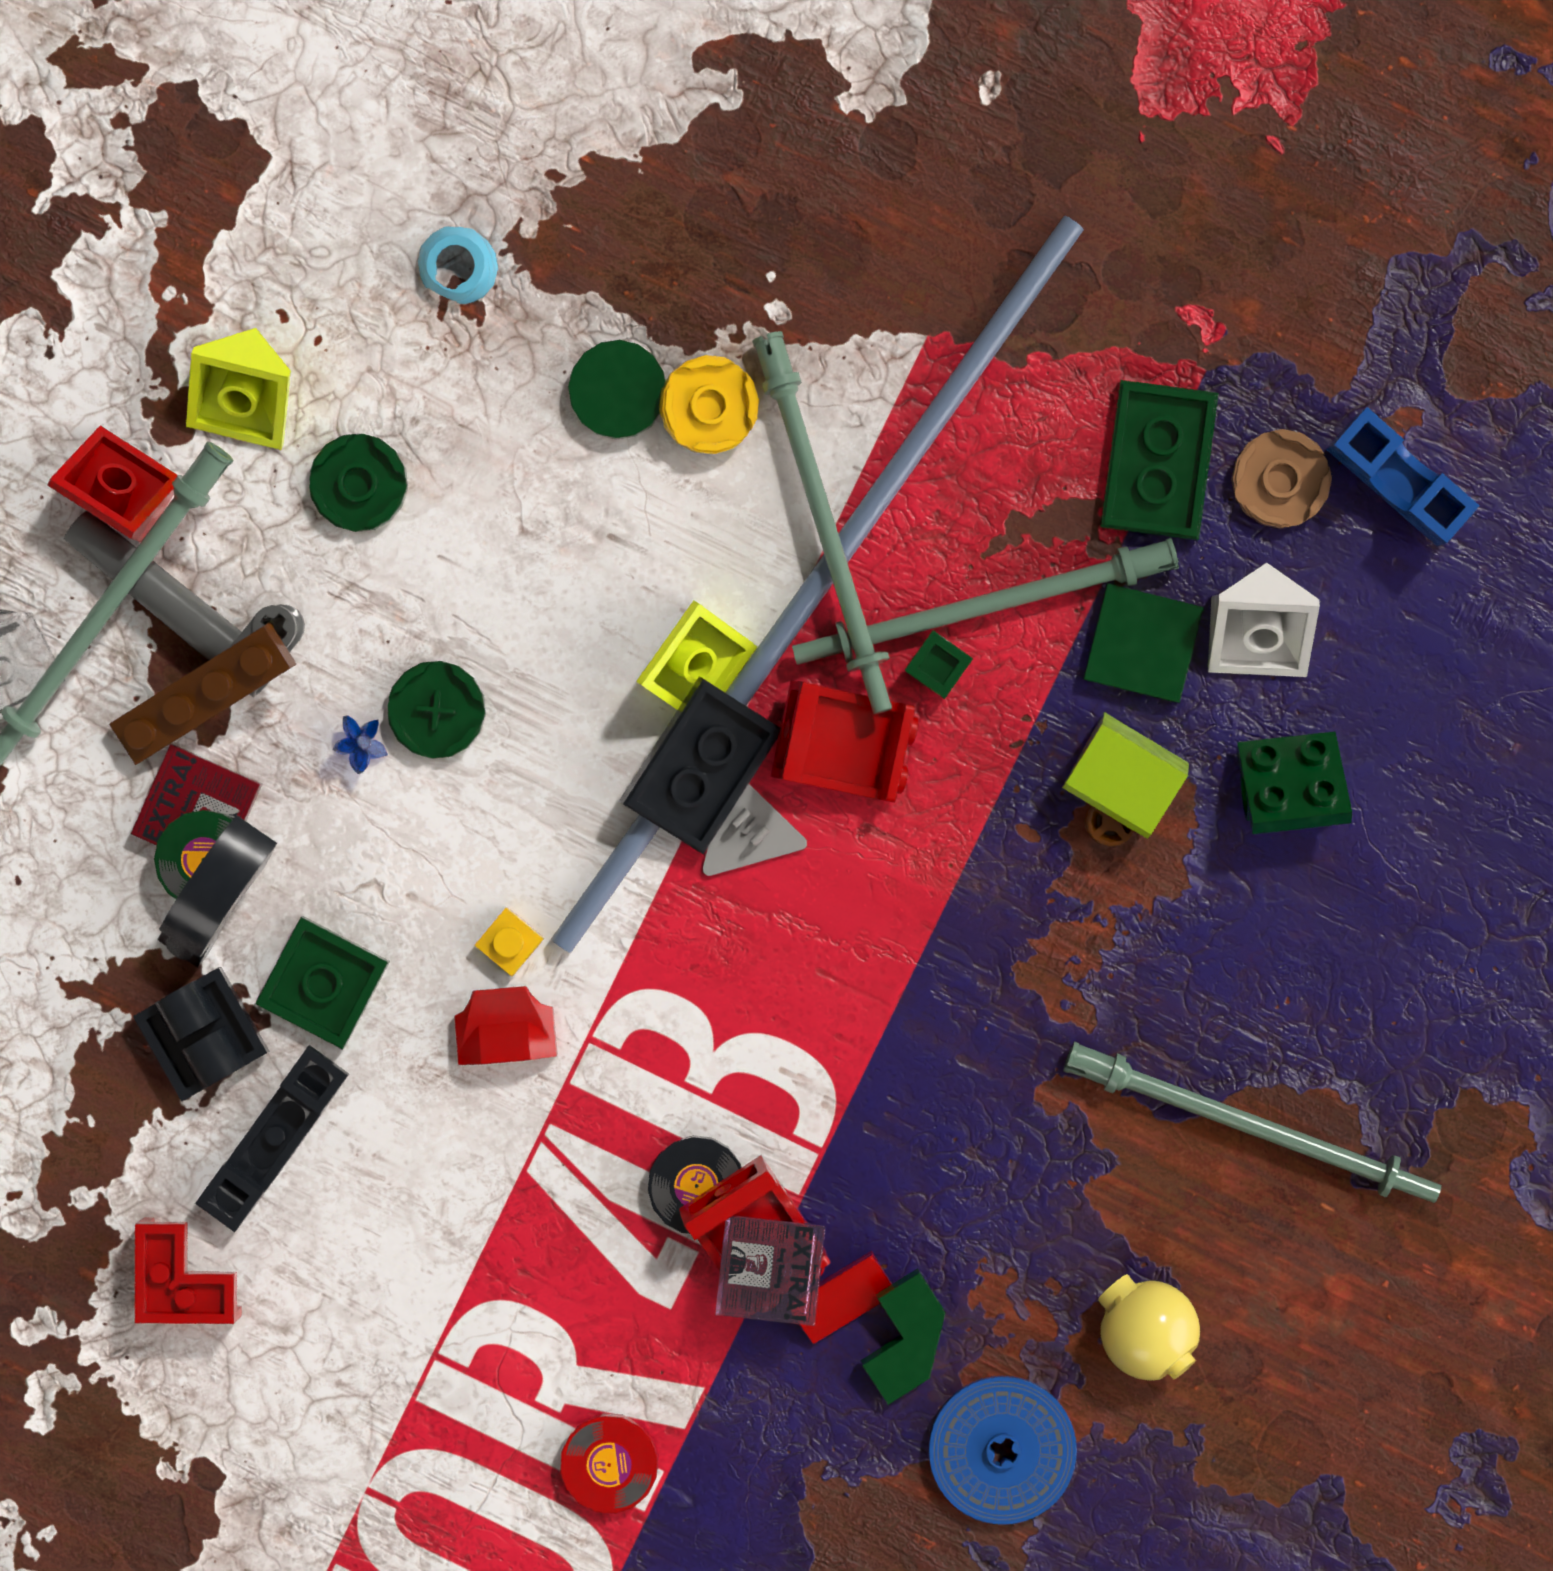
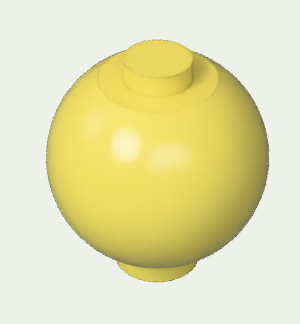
[1098,1274,1200,1380]

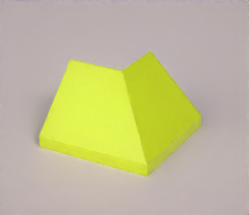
[186,328,291,450]

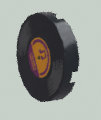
[648,1135,742,1234]

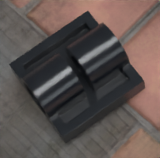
[133,967,270,1102]

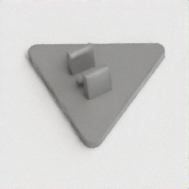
[703,784,807,876]

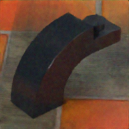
[157,815,277,968]

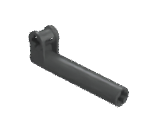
[64,511,305,698]

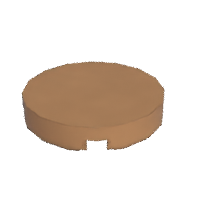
[1231,429,1332,529]

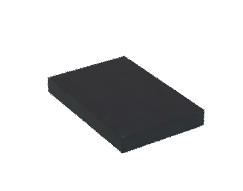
[619,676,781,854]

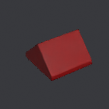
[47,425,177,542]

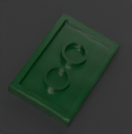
[1100,380,1219,541]

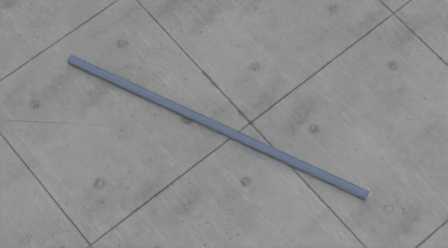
[551,216,1084,953]

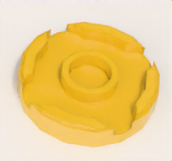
[659,355,759,454]

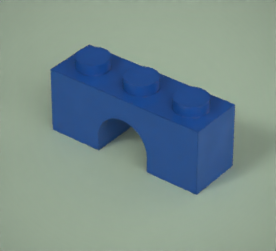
[1326,407,1480,546]

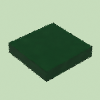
[1083,584,1204,703]
[256,916,390,1050]

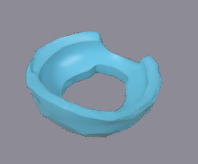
[418,226,498,304]

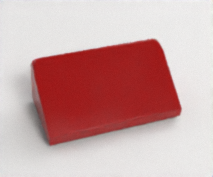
[788,1250,892,1344]

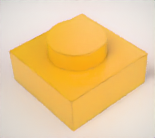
[475,907,545,977]

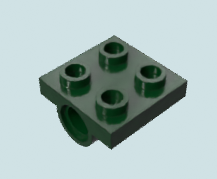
[1237,731,1352,834]

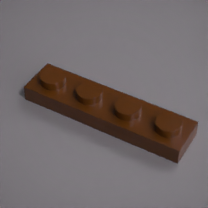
[109,622,297,765]

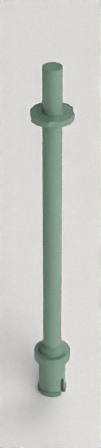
[752,331,892,714]
[0,441,234,767]
[792,538,1179,665]
[1063,1041,1441,1203]

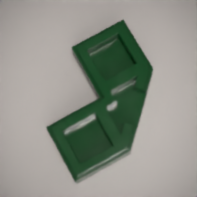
[860,1268,946,1405]

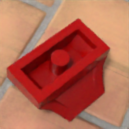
[454,986,558,1065]

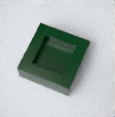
[904,630,973,699]

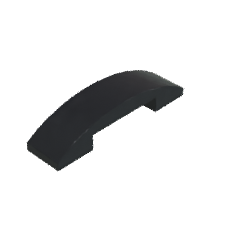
[195,1045,349,1233]

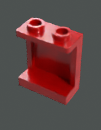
[770,680,918,803]
[679,1155,830,1316]

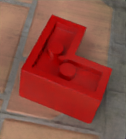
[135,1217,242,1324]

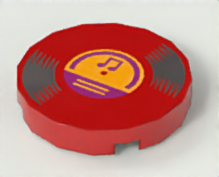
[560,1413,659,1514]

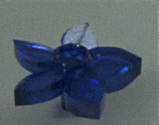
[332,715,388,774]

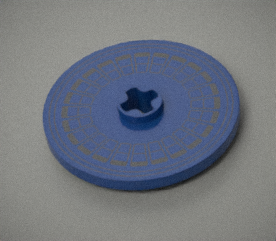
[929,1376,1077,1524]

